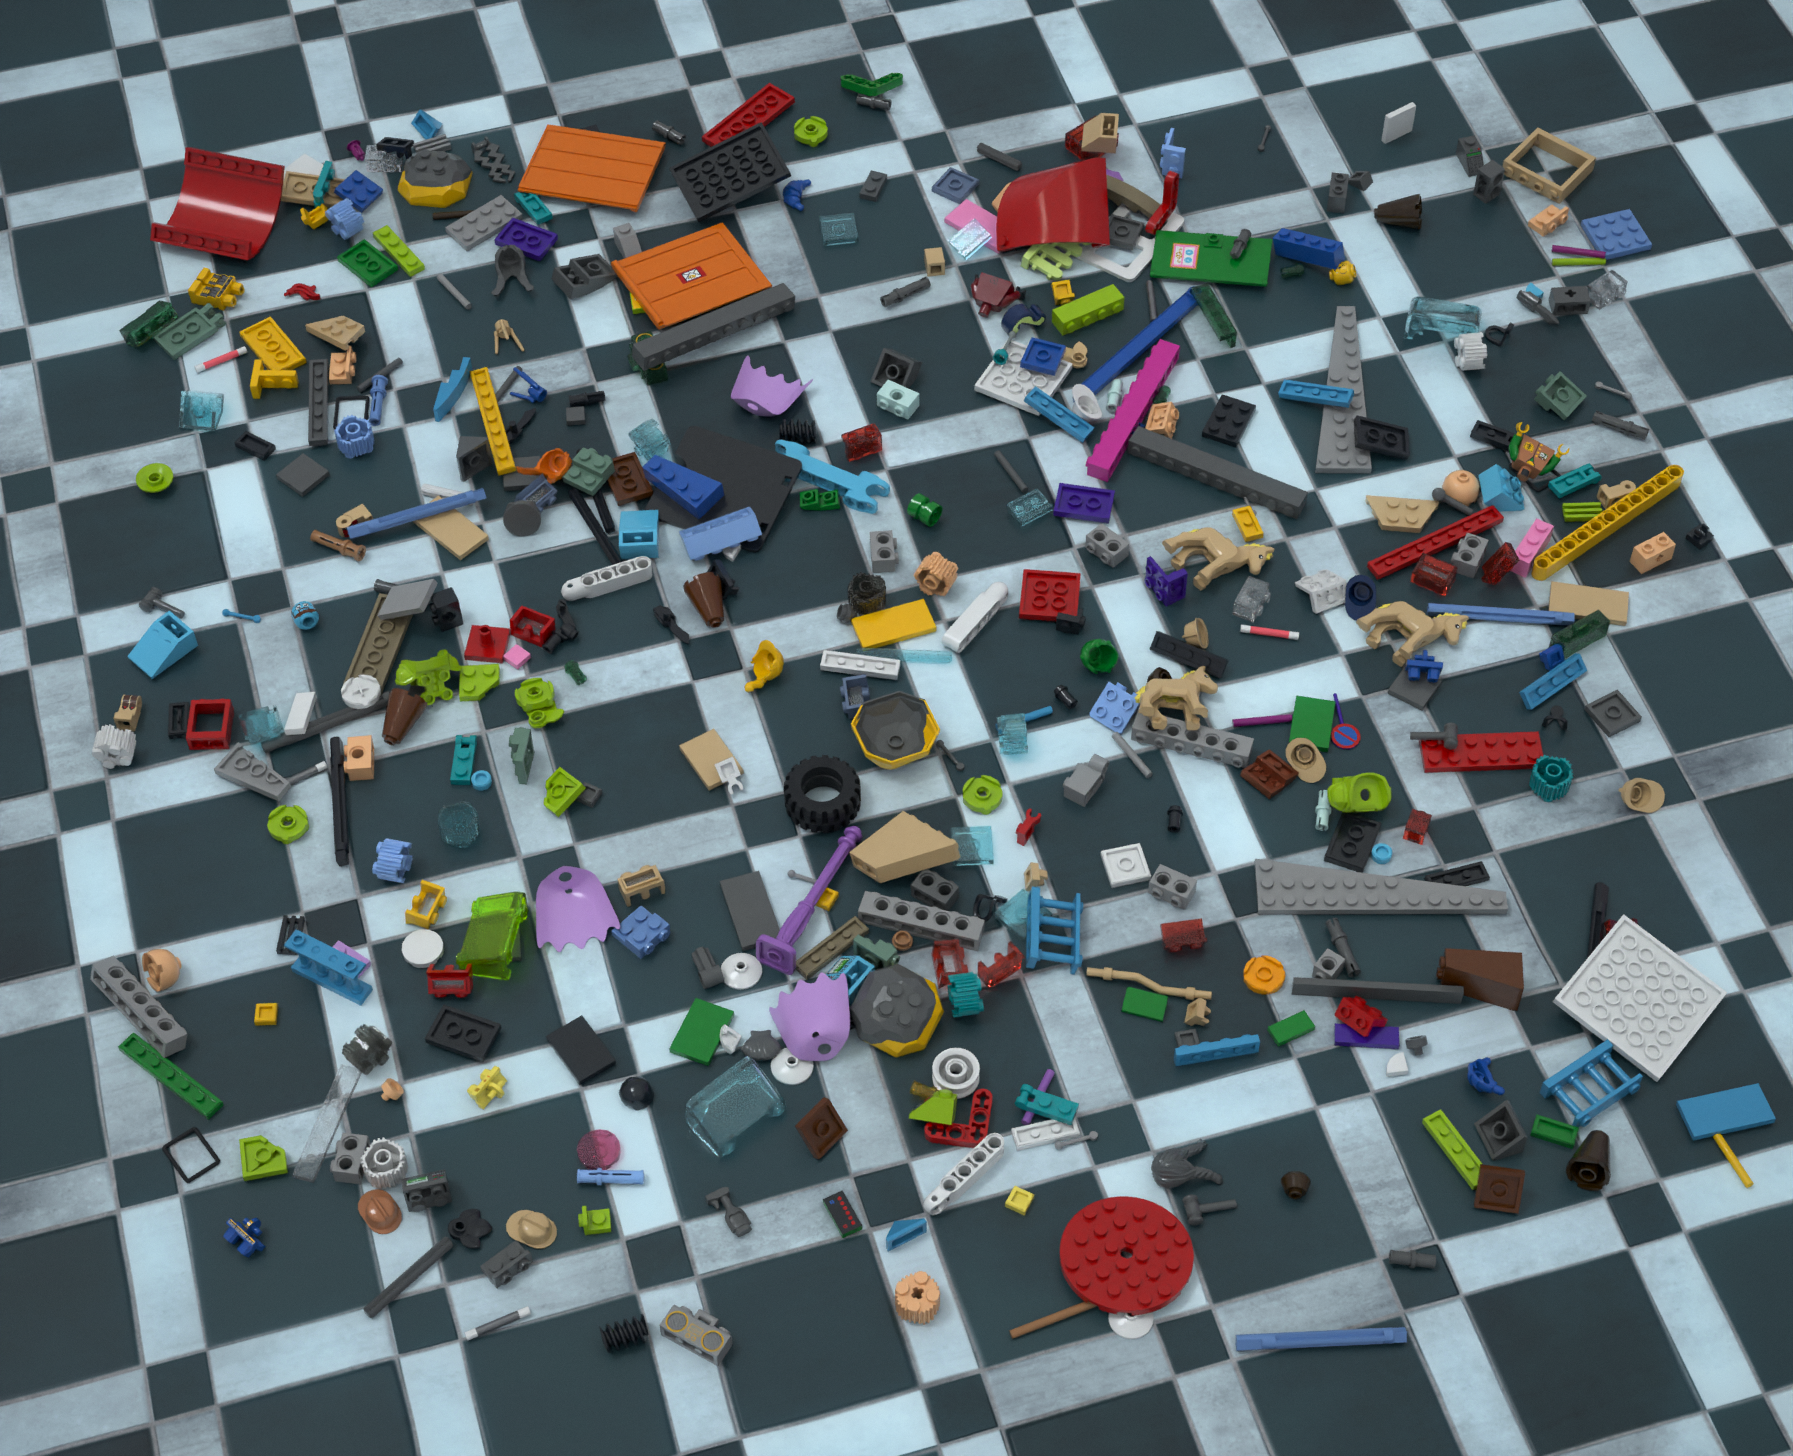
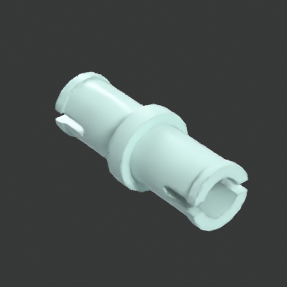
[1106,379,1123,413]
[1315,790,1332,831]

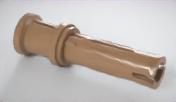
[310,530,366,561]

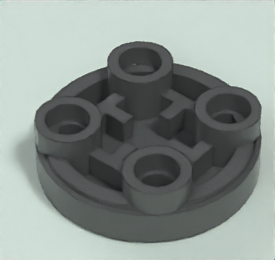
[503,500,541,537]

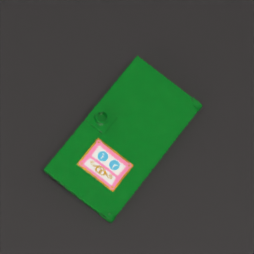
[1149,230,1272,287]

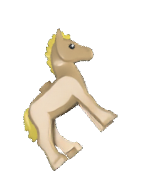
[1162,527,1274,591]
[1356,601,1469,667]
[1135,666,1218,730]

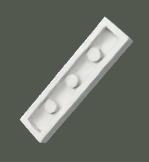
[820,650,901,680]

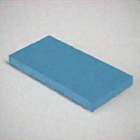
[1676,1083,1776,1141]

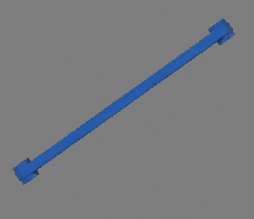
[1073,286,1202,402]

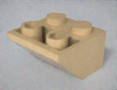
[1081,113,1119,153]

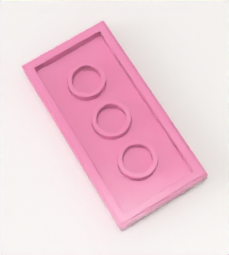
[944,199,1000,254]

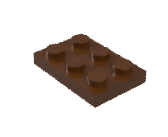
[607,452,653,506]

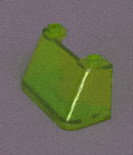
[456,892,529,980]

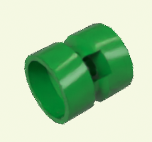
[907,493,943,527]

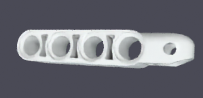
[561,556,653,601]
[942,582,1008,653]
[923,1133,1004,1215]

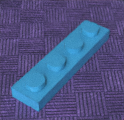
[1278,379,1354,408]
[1024,386,1094,443]
[1519,653,1588,710]
[1174,1034,1260,1066]

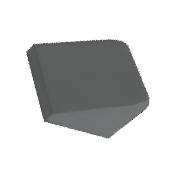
[1348,171,1373,191]

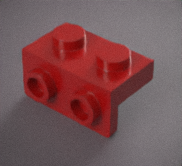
[1335,996,1388,1037]

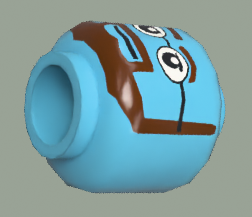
[291,601,319,630]

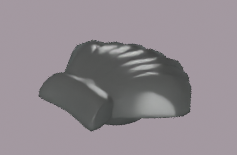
[741,1030,782,1061]

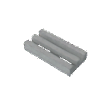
[413,134,451,153]

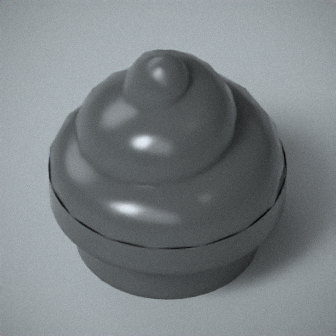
[837,604,857,623]

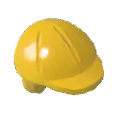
[744,640,784,693]

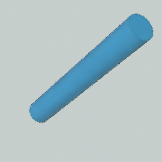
[995,706,1053,731]

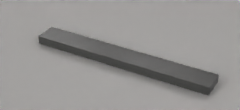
[1292,977,1464,1004]

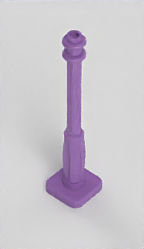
[756,826,862,975]

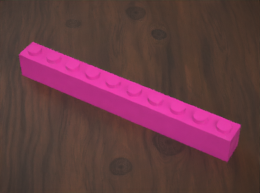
[1086,339,1180,482]

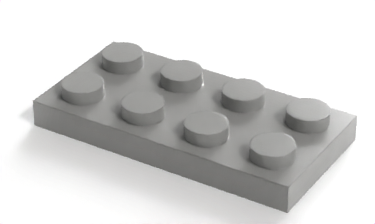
[445,195,523,251]

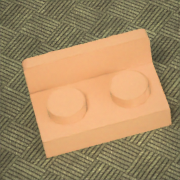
[1528,204,1569,237]
[329,346,356,385]
[1145,402,1179,439]

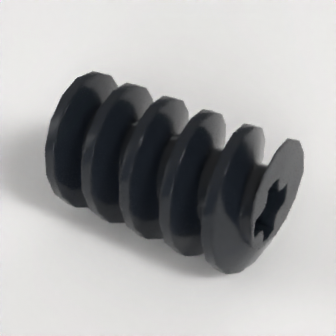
[779,419,817,443]
[599,1314,649,1353]

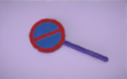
[1331,693,1360,750]

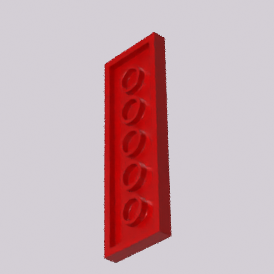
[702,83,795,147]
[1419,731,1543,773]

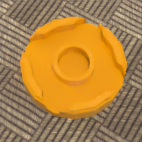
[1243,955,1285,995]

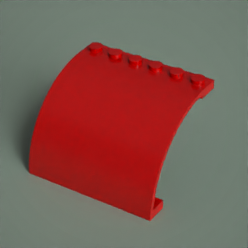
[150,147,285,260]

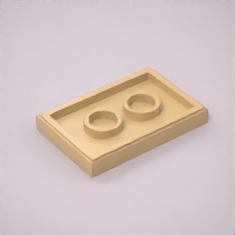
[679,729,744,791]

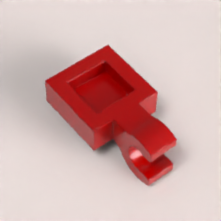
[1016,809,1041,846]

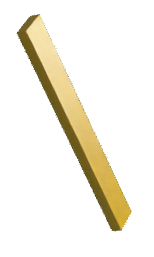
[470,367,516,476]

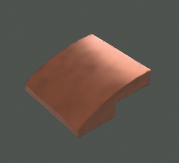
[1240,749,1299,799]

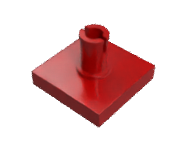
[464,625,510,664]

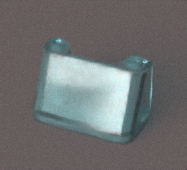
[1404,297,1482,340]
[685,1056,786,1158]

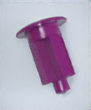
[347,140,365,161]

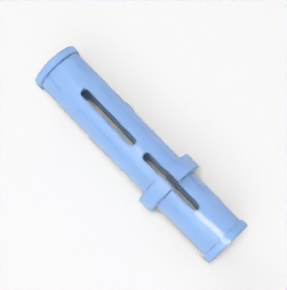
[577,1168,644,1185]

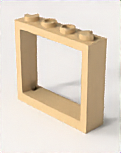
[1503,128,1596,204]

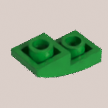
[800,489,840,511]

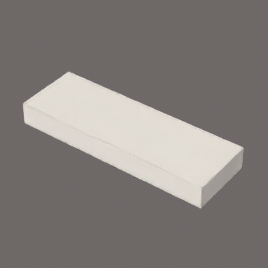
[284,692,317,735]
[1011,1118,1080,1151]

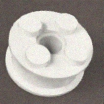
[932,1048,980,1099]

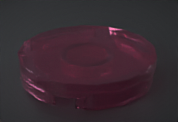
[577,1129,621,1170]

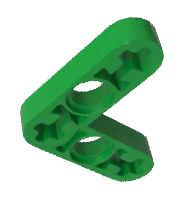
[841,73,903,96]

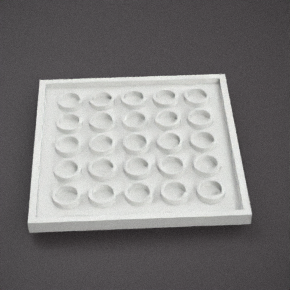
[1552,914,1727,1082]

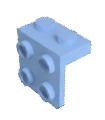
[1160,128,1186,179]
[1090,682,1140,734]

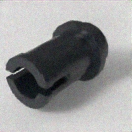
[1054,685,1078,710]
[1167,805,1183,833]

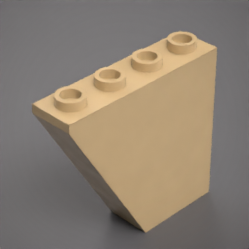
[849,811,960,883]

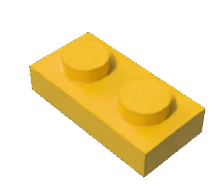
[1232,506,1264,542]

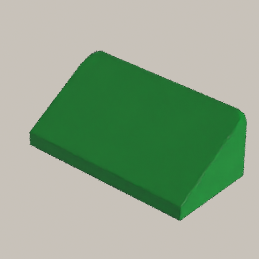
[1121,987,1168,1022]

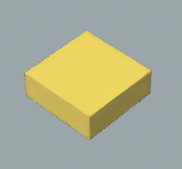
[1005,1186,1034,1216]

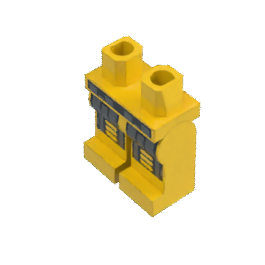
[188,267,245,311]

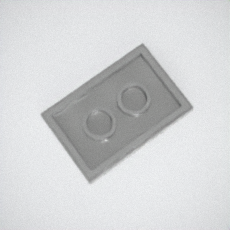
[377,579,438,620]

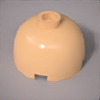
[1442,470,1480,506]
[142,949,182,992]

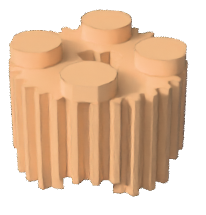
[913,552,958,596]
[895,1271,940,1325]

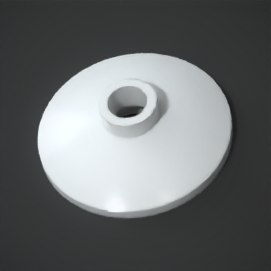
[721,953,762,990]
[771,1048,814,1085]
[1108,1312,1154,1339]

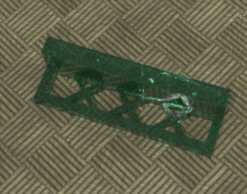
[1191,283,1237,348]

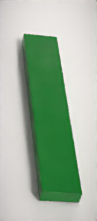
[118,1032,224,1120]

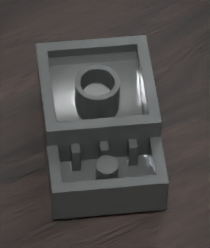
[551,254,618,299]

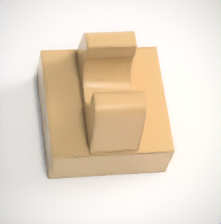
[1024,862,1048,891]
[1184,998,1211,1026]

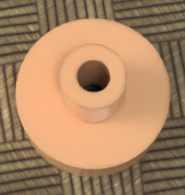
[381,1078,404,1101]

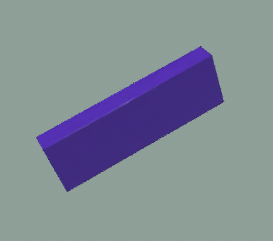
[1334,1023,1399,1049]

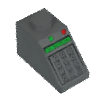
[1456,135,1484,177]

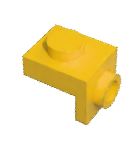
[300,203,328,230]
[1051,280,1075,306]

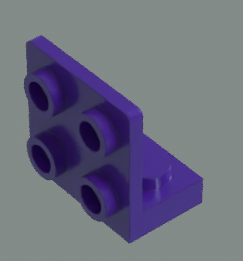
[1144,556,1188,607]

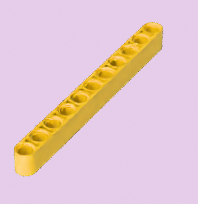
[1531,465,1684,581]

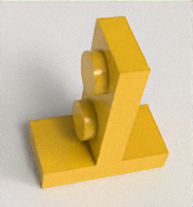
[250,359,299,399]

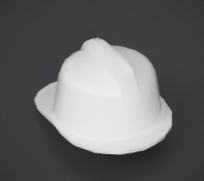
[1072,384,1102,423]

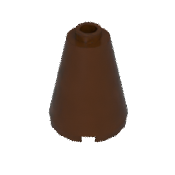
[683,572,724,628]
[382,688,427,746]

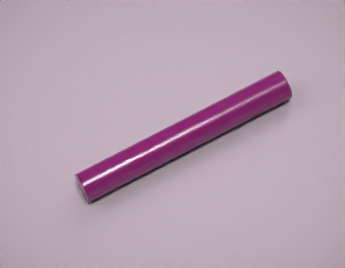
[1552,245,1606,259]
[1232,714,1292,727]

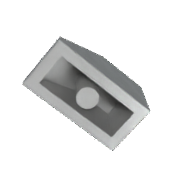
[613,223,642,259]

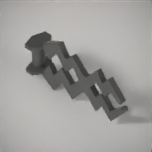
[471,136,515,183]

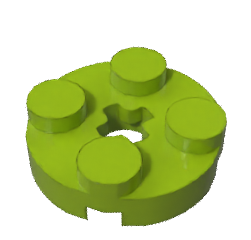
[794,116,828,147]
[515,678,555,712]
[963,775,1003,815]
[267,805,309,844]

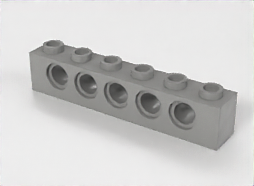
[1131,710,1254,768]
[858,891,985,951]
[90,955,187,1058]

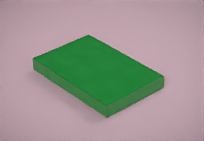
[337,239,399,288]
[1289,695,1336,752]
[669,998,734,1066]

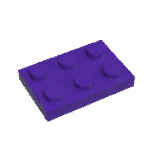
[494,217,558,261]
[1053,483,1115,524]

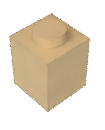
[924,247,945,277]

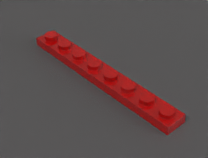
[1367,505,1504,580]

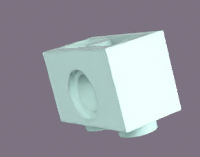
[877,380,919,420]

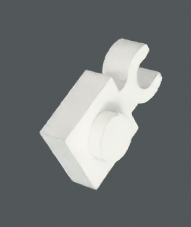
[714,757,743,794]

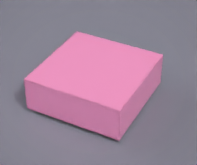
[503,644,531,670]

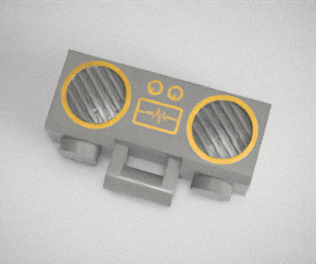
[659,1305,733,1366]

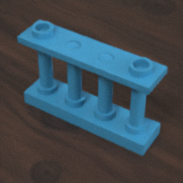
[1026,886,1083,975]
[284,929,373,1006]
[1540,1039,1643,1127]

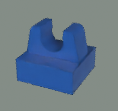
[1539,644,1565,671]

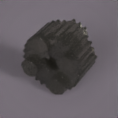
[848,572,886,616]
[342,1024,392,1075]

